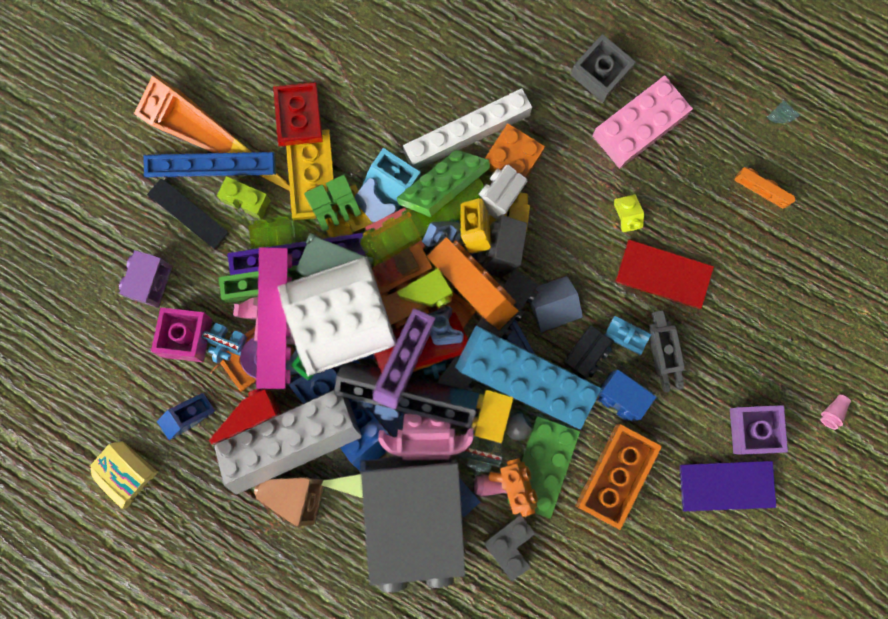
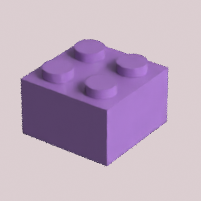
[119,250,172,308]
[730,406,788,454]

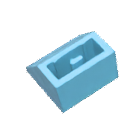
[360,148,421,213]

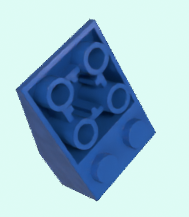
[340,398,392,472]

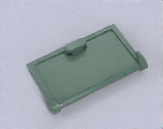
[296,233,374,276]

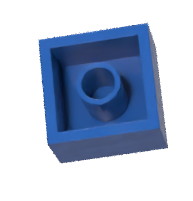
[598,370,656,422]

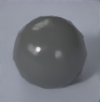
[505,412,533,441]

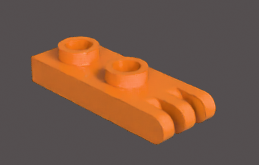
[734,167,795,208]

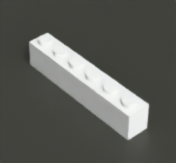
[403,88,532,170]

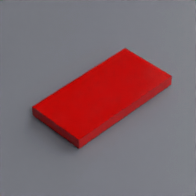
[615,240,714,309]
[374,312,468,374]

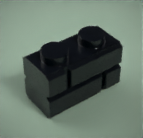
[562,326,613,379]

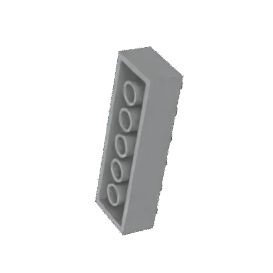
[214,390,362,494]

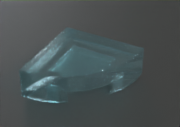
[767,101,799,124]

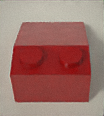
[209,388,282,445]

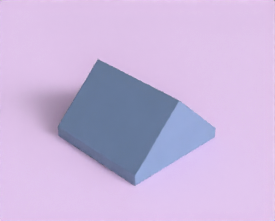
[529,276,583,333]

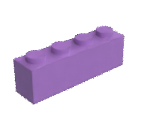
[373,309,435,409]

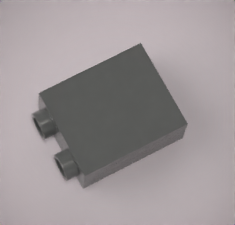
[360,455,465,592]

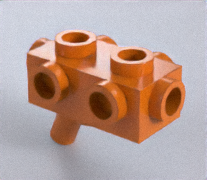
[489,458,538,517]

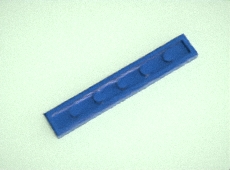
[143,152,276,178]

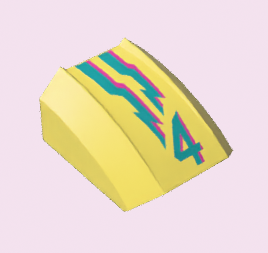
[91,441,158,508]

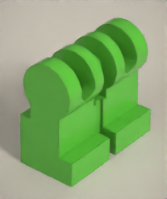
[304,175,361,232]

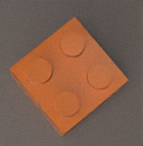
[484,123,545,179]

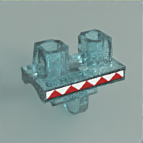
[460,436,503,476]

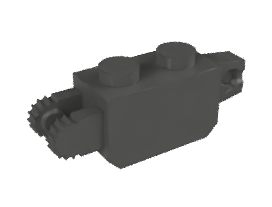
[648,311,684,393]

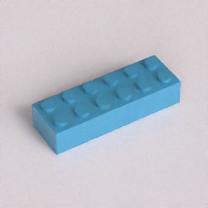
[455,326,601,430]

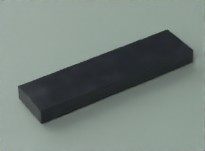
[147,178,230,250]

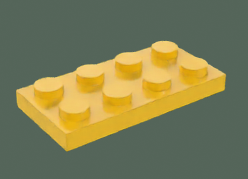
[286,129,337,220]

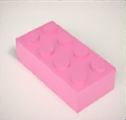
[592,76,693,169]

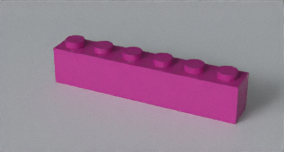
[256,248,292,389]

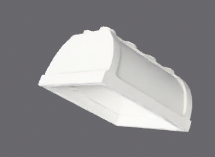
[277,256,397,376]

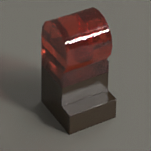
[372,247,420,287]

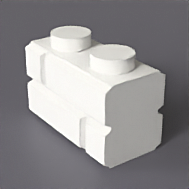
[478,165,527,220]

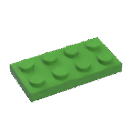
[397,150,490,217]
[507,416,580,519]

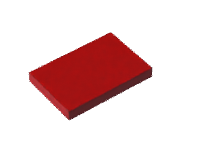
[273,82,323,147]

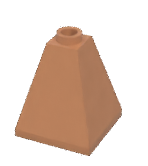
[254,478,324,526]

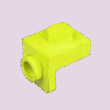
[614,194,644,232]

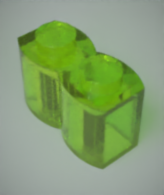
[248,217,297,250]

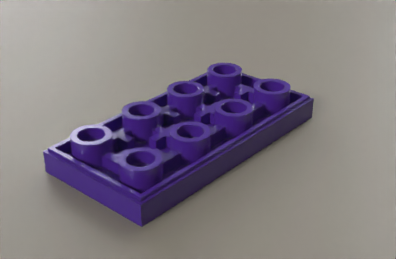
[679,461,776,511]

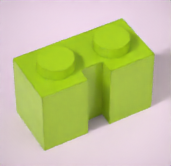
[217,176,271,220]

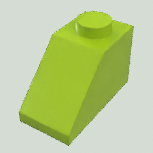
[397,268,453,308]

